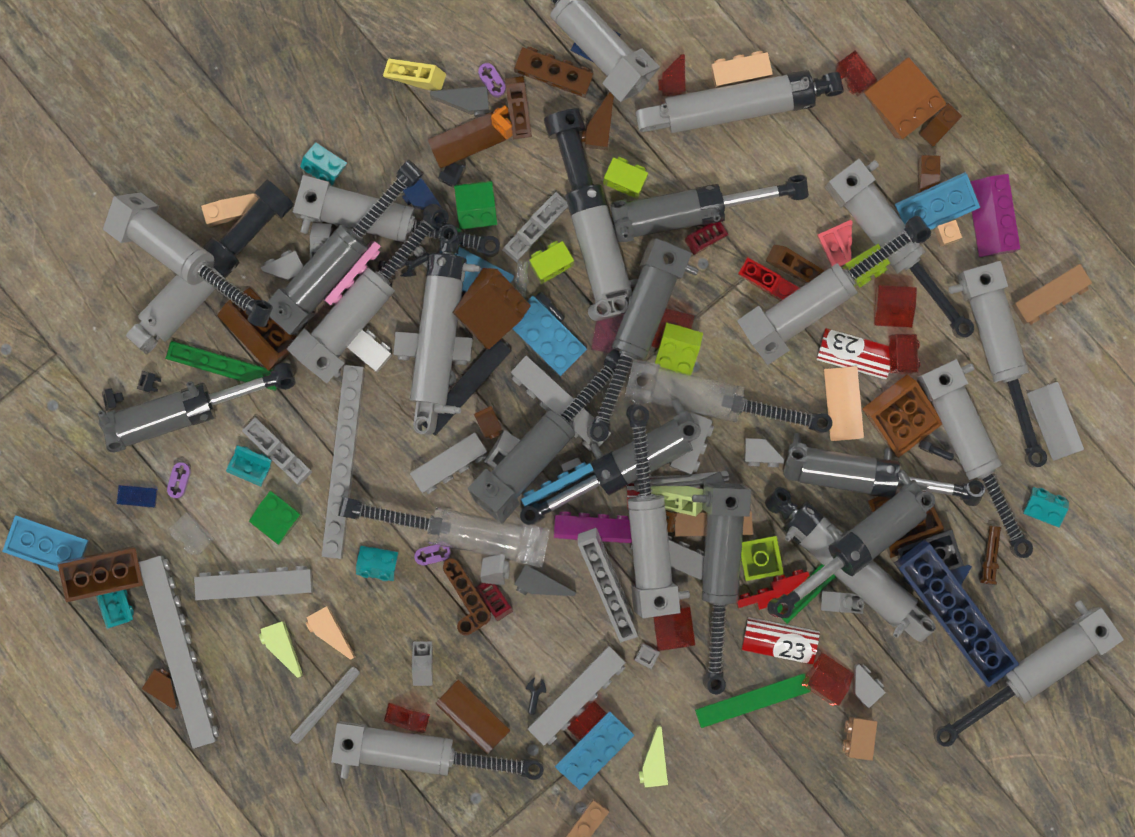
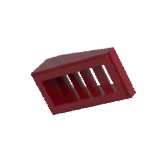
[685,222,729,255]
[475,583,513,621]

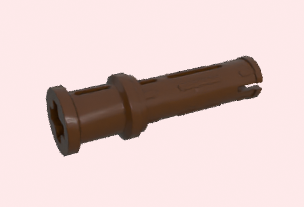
[980,526,1002,585]

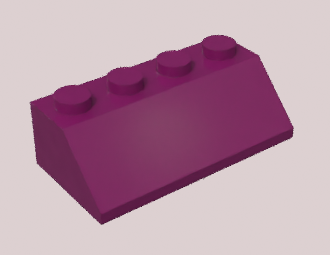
[970,174,1020,257]
[554,512,632,544]

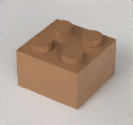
[842,716,877,761]

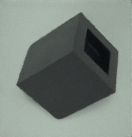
[438,163,466,188]

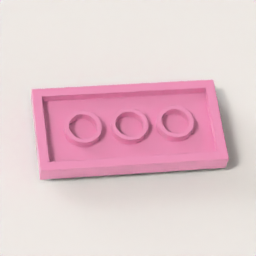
[323,241,381,305]

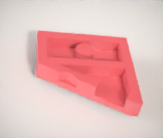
[817,220,852,267]

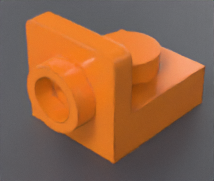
[491,105,513,140]

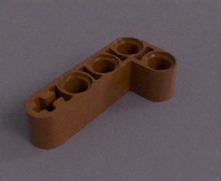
[443,559,491,635]

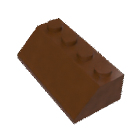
[217,287,297,371]
[57,546,143,602]

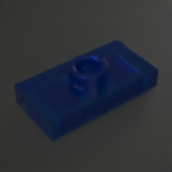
[116,485,158,508]

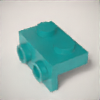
[300,142,347,186]
[226,445,272,487]
[1023,487,1069,528]
[356,546,398,581]
[96,589,134,629]

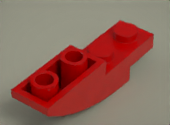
[738,257,800,301]
[736,569,809,610]

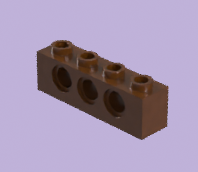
[514,47,594,98]

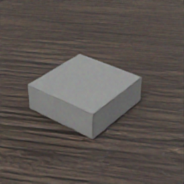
[561,458,581,472]
[634,643,660,669]

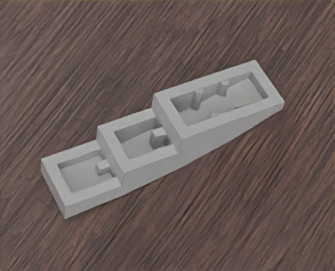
[503,192,568,263]
[242,417,312,486]

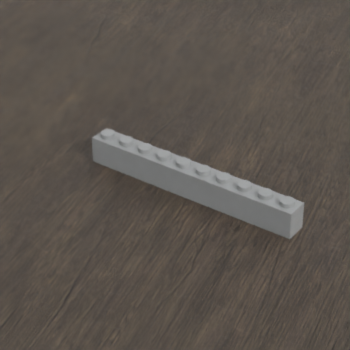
[322,365,365,559]
[138,556,219,748]

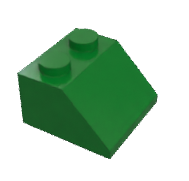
[454,181,497,229]
[249,491,303,545]

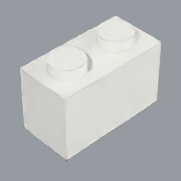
[347,330,392,373]

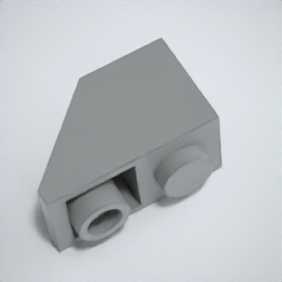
[310,223,332,259]
[261,250,304,282]
[483,430,520,469]
[744,438,784,467]
[481,554,510,585]
[821,591,864,614]
[412,641,433,686]
[853,663,885,708]

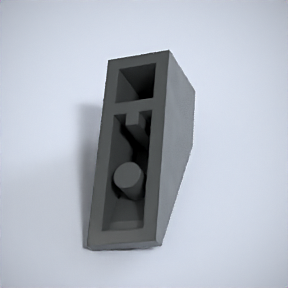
[430,87,489,117]
[514,564,576,596]

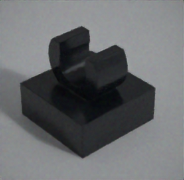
[137,371,161,393]
[102,388,124,411]

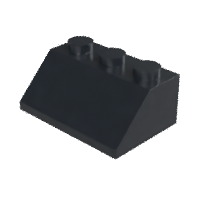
[897,529,964,585]

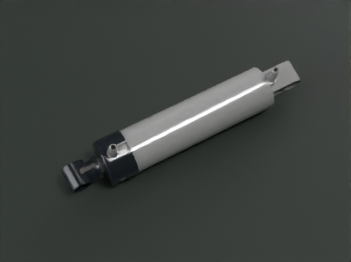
[635,70,844,134]
[410,224,481,436]
[765,487,936,642]

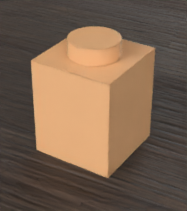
[934,220,962,247]

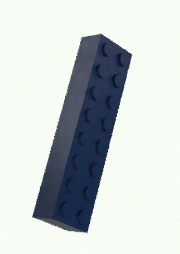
[894,540,1019,688]

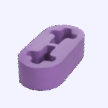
[478,63,506,98]
[167,462,191,498]
[414,544,451,565]

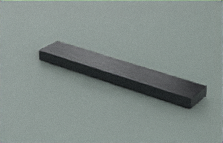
[422,340,512,436]

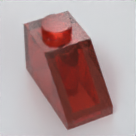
[658,54,686,96]
[384,703,430,733]

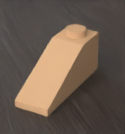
[201,194,258,227]
[306,606,355,660]

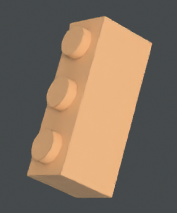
[711,51,773,88]

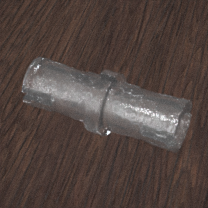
[514,261,529,300]

